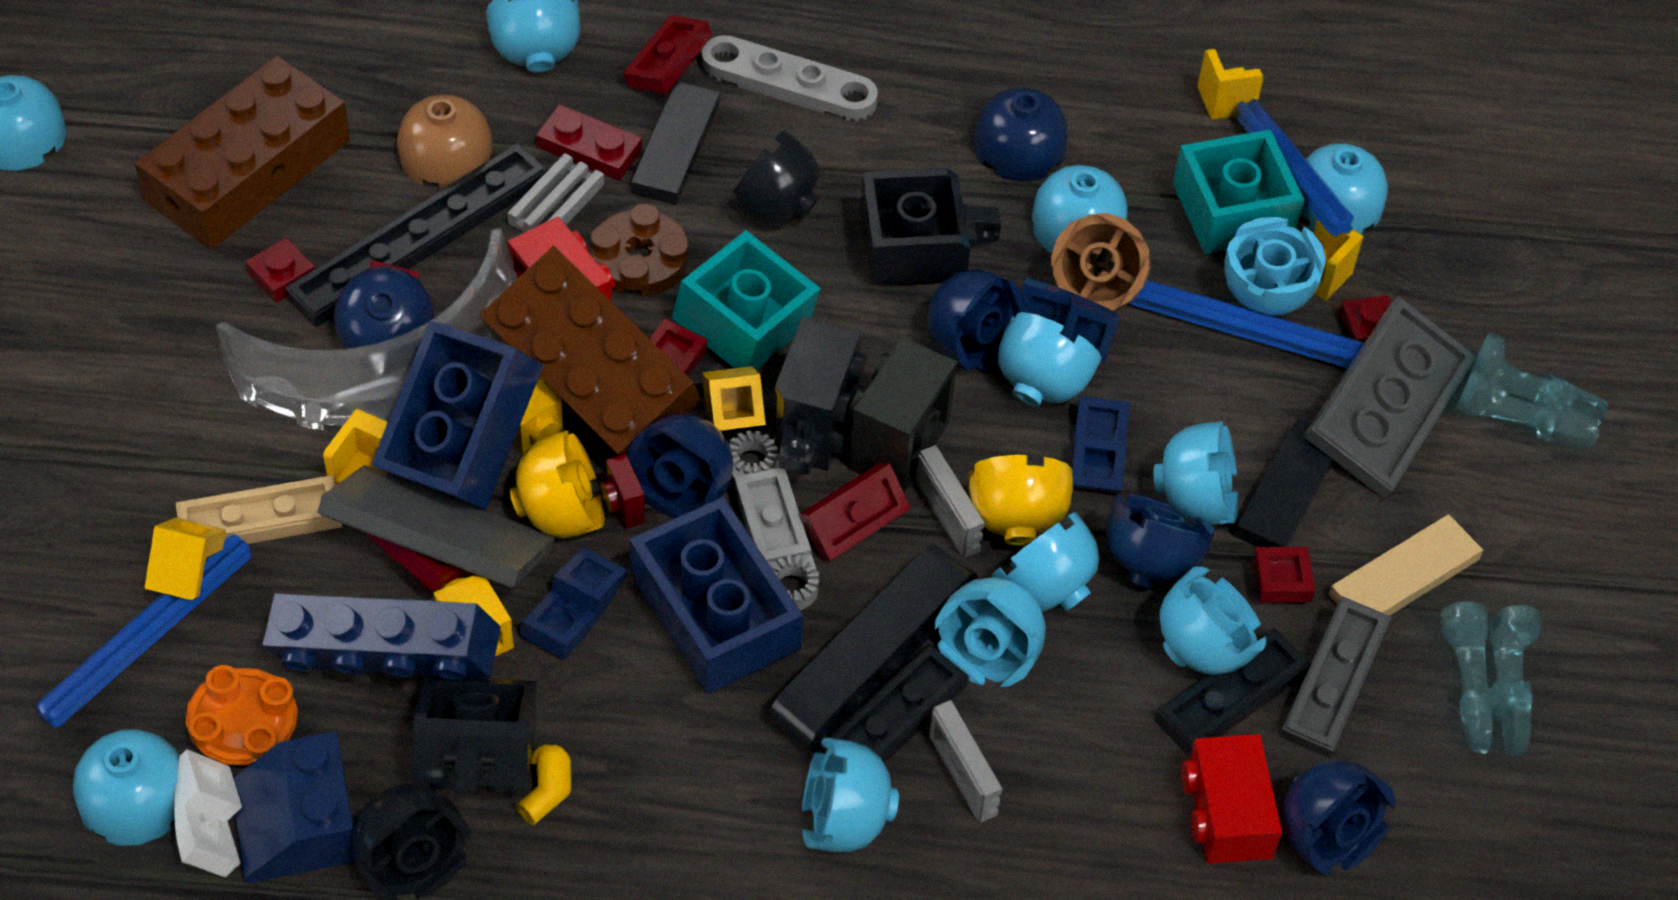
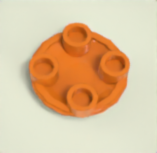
[185,665,298,765]

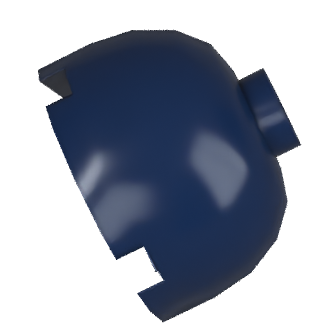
[973,87,1068,182]
[334,266,435,370]
[927,269,1024,371]
[627,413,734,519]
[1106,493,1215,588]
[1282,760,1396,875]

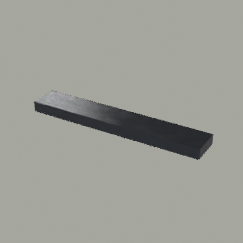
[284,143,548,328]

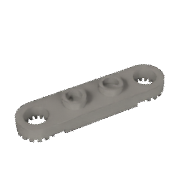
[702,35,878,122]
[729,430,819,610]

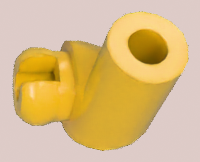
[516,744,571,826]

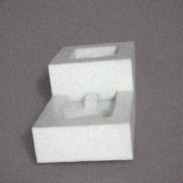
[174,749,242,877]

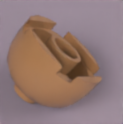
[397,94,494,189]
[1051,213,1151,311]

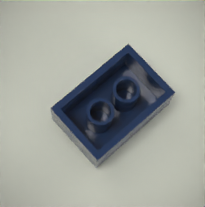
[371,320,544,510]
[629,497,803,694]

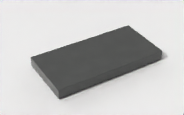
[1304,296,1477,499]
[317,465,555,588]

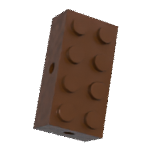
[135,56,351,250]
[479,245,701,457]

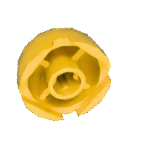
[510,430,605,538]
[968,455,1073,546]

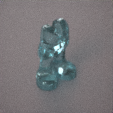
[1455,331,1609,449]
[1440,602,1543,756]

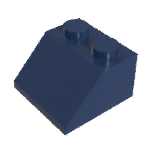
[233,731,355,884]

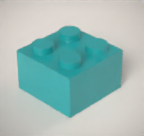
[1173,129,1304,255]
[672,230,821,370]

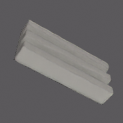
[508,153,604,233]
[916,445,985,558]
[929,700,1002,823]

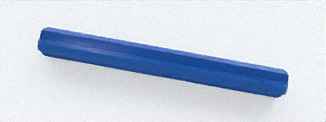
[1236,99,1354,237]
[1130,280,1364,368]
[36,534,252,728]

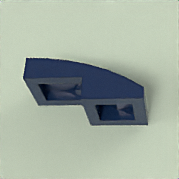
[1014,277,1120,362]
[1072,396,1130,494]
[520,546,627,660]

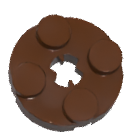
[591,204,688,296]

